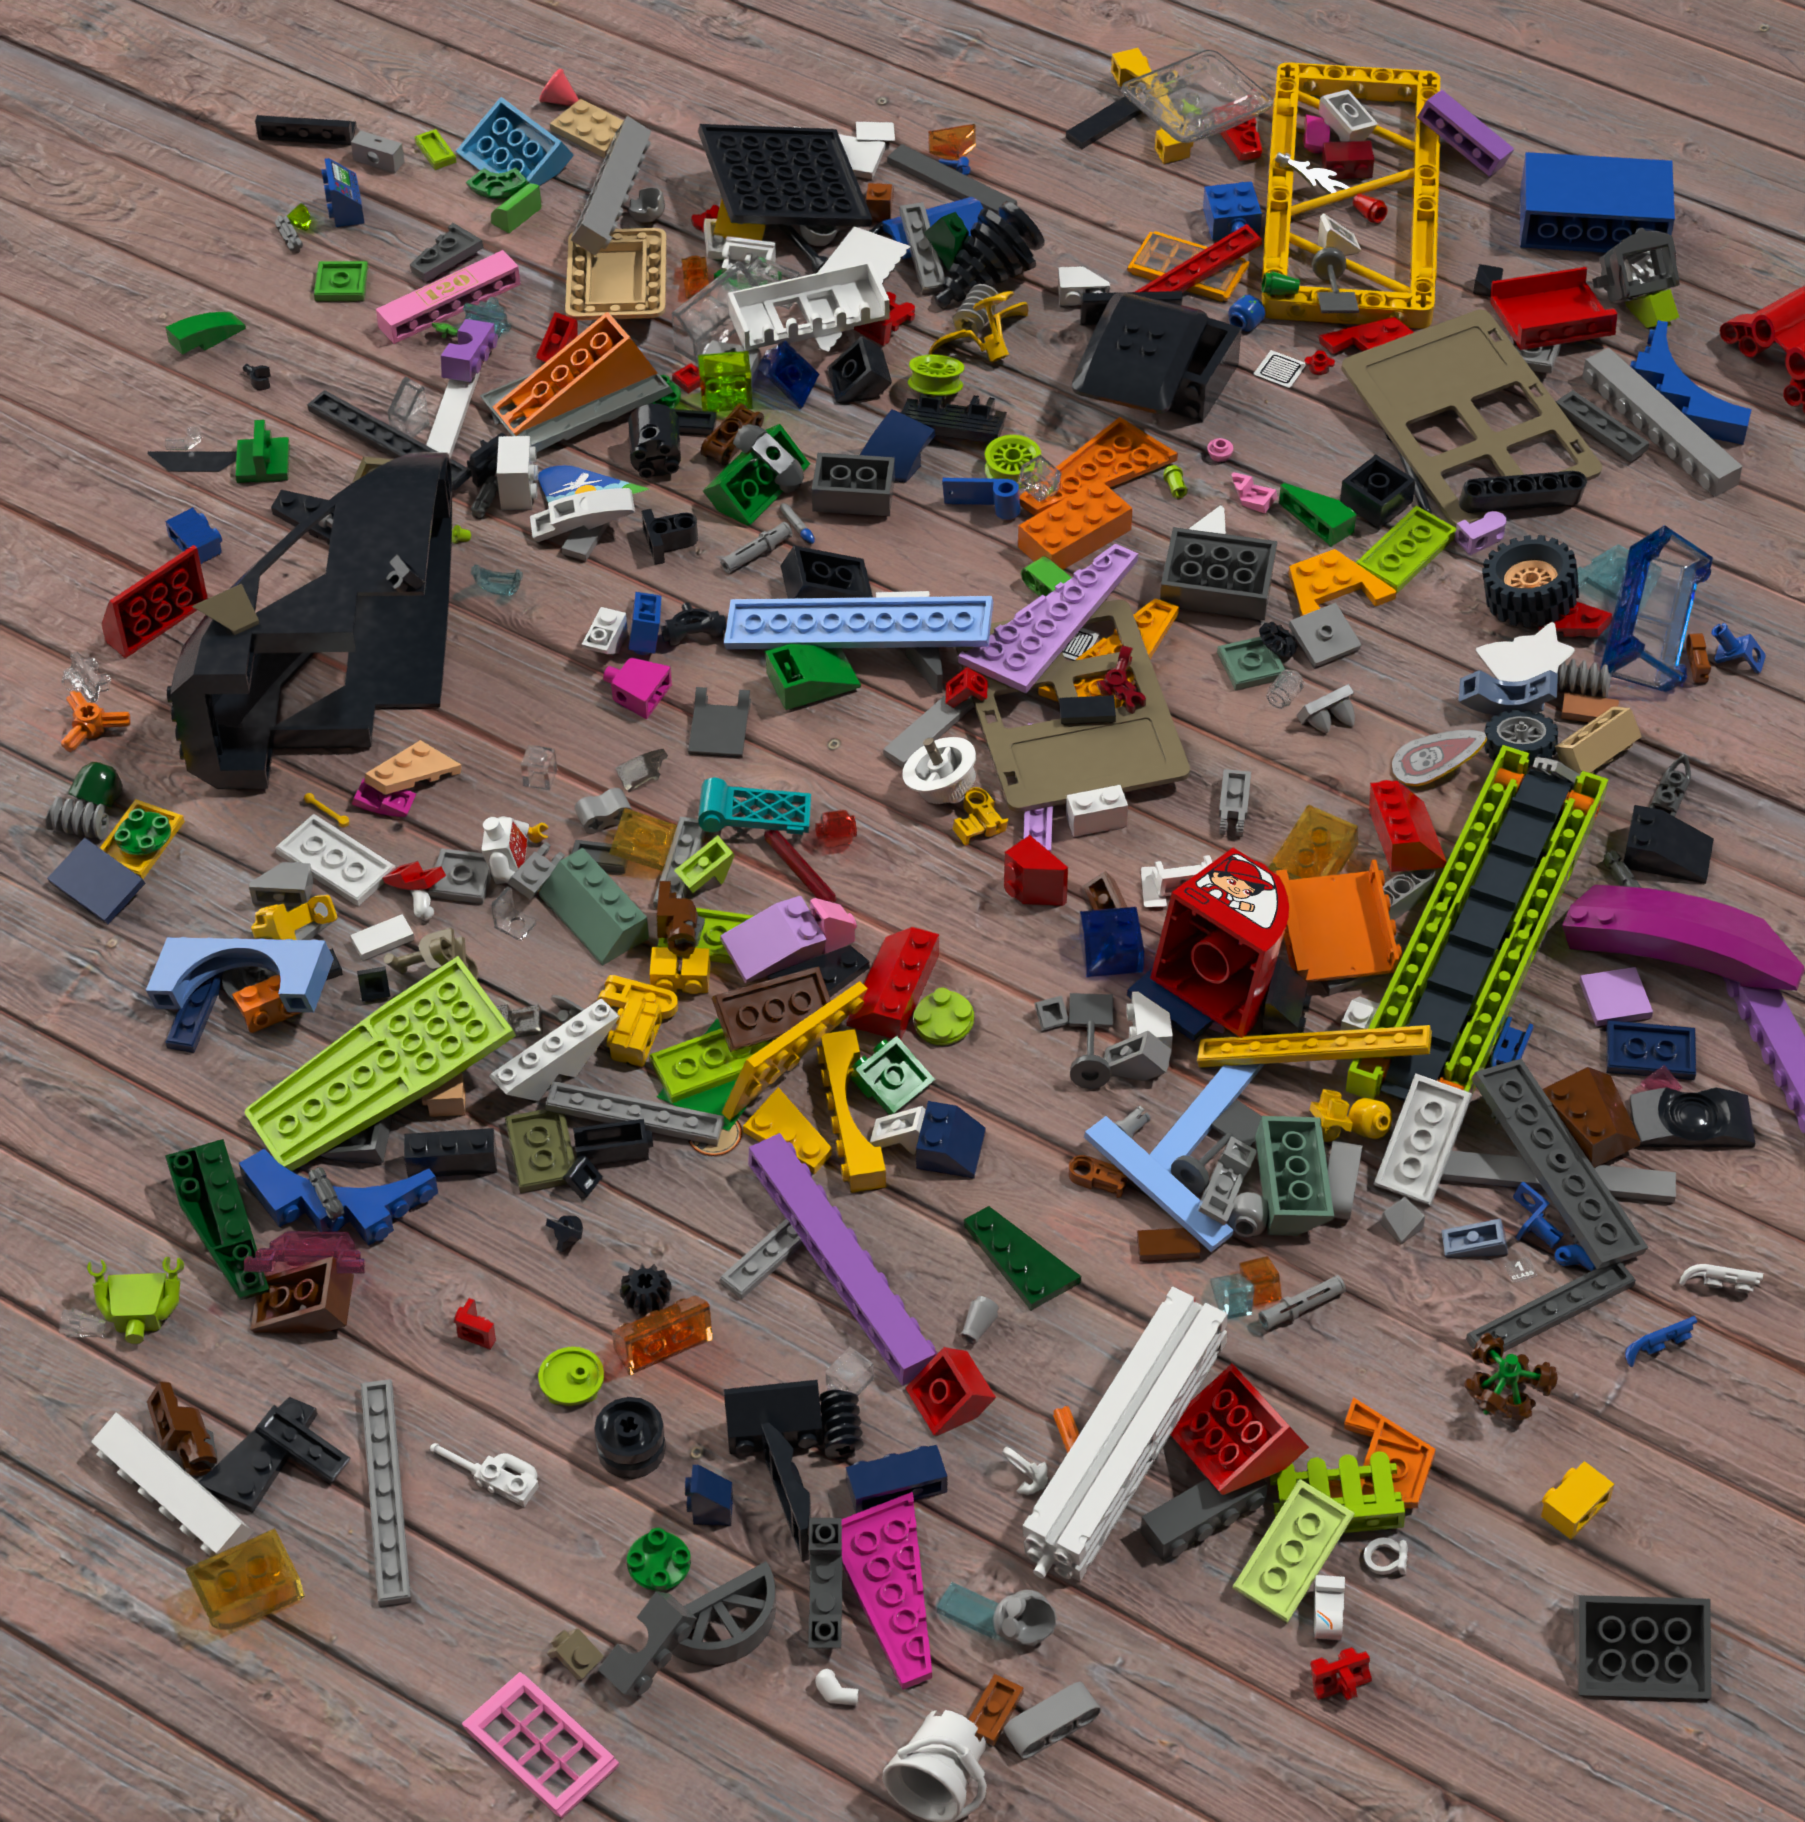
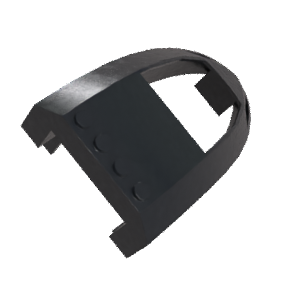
[167,452,452,789]

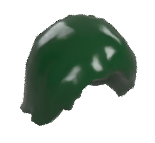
[68,762,123,808]

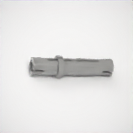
[720,522,793,574]
[1258,1275,1346,1330]

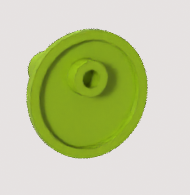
[913,987,974,1045]
[538,1347,604,1406]

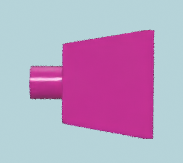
[603,658,672,719]

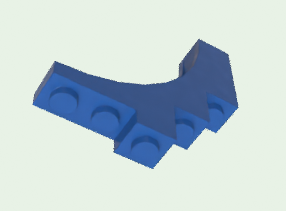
[1630,320,1752,445]
[239,1149,438,1246]

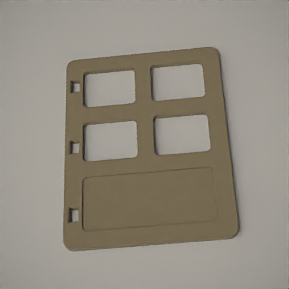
[1341,309,1602,528]
[955,599,1190,812]

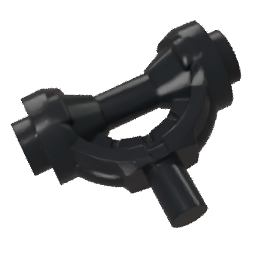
[661,602,727,646]

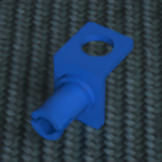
[1711,623,1766,674]
[1513,1182,1564,1249]

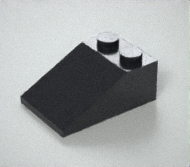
[780,545,873,599]
[1623,805,1714,884]

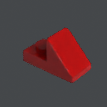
[535,312,578,362]

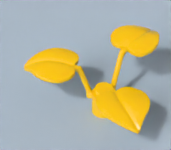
[929,291,1029,363]

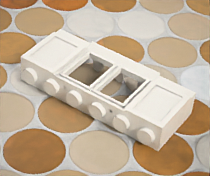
[728,261,890,351]

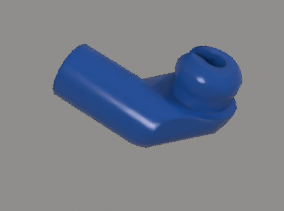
[1554,1244,1596,1272]

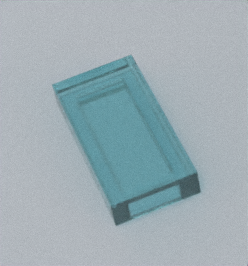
[937,1582,999,1639]

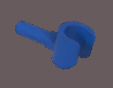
[939,156,971,176]

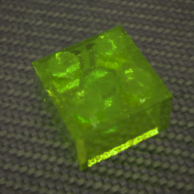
[698,351,753,412]

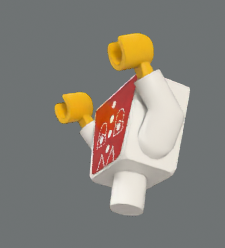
[482,816,548,892]

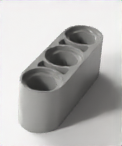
[1383,869,1435,920]
[1328,1141,1362,1220]
[1003,1682,1101,1759]

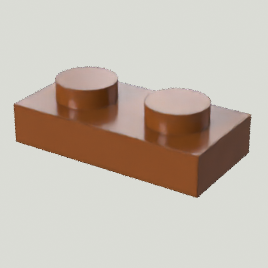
[968,1674,1024,1747]

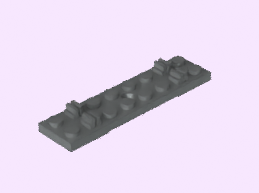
[1471,1058,1648,1269]

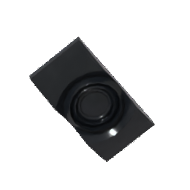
[1629,1087,1755,1147]
[761,1422,811,1562]

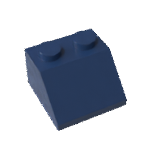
[916,1101,986,1178]

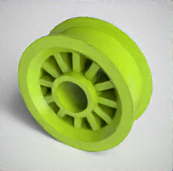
[908,355,964,396]
[985,435,1041,489]

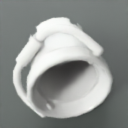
[883,1710,987,1822]

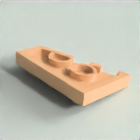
[365,740,462,795]

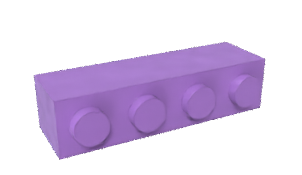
[1417,90,1514,177]

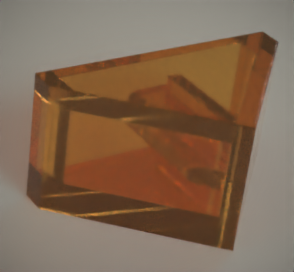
[928,124,976,161]

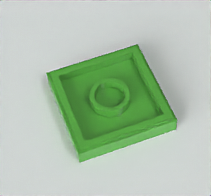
[314,261,368,301]

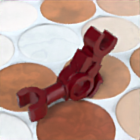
[1097,645,1146,714]

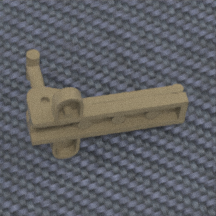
[384,928,479,980]

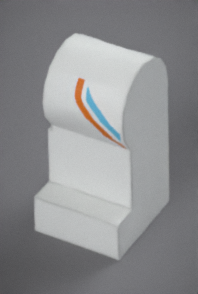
[1313,1575,1345,1640]

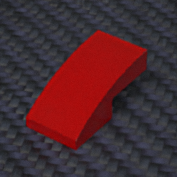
[382,861,446,890]

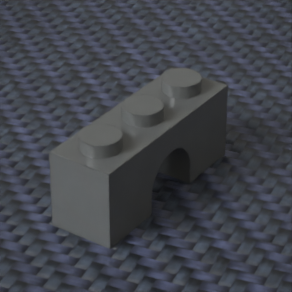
[598,1591,697,1697]

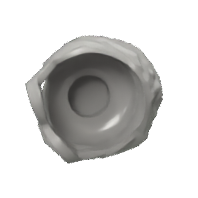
[992,1590,1057,1646]

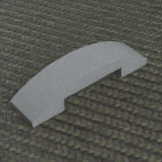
[1198,1136,1257,1226]

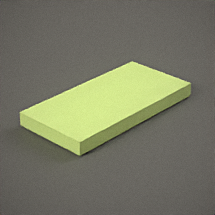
[1232,1479,1355,1623]

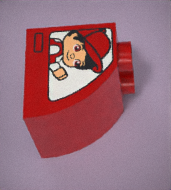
[1150,847,1289,1038]

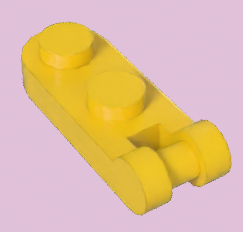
[597,975,678,1019]

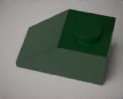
[924,211,969,271]

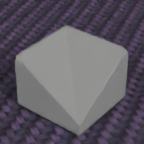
[1381,1197,1425,1244]

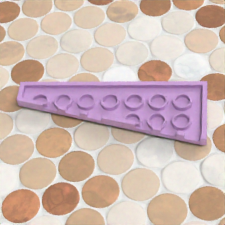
[958,544,1138,693]

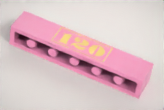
[376,250,520,344]

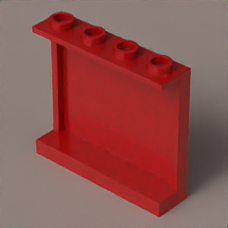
[1490,267,1618,350]

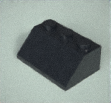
[724,1380,823,1455]

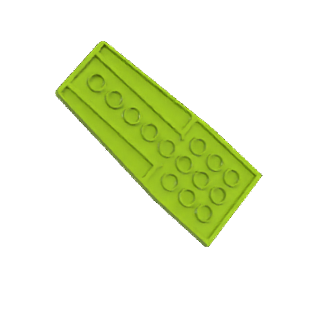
[245,956,516,1171]

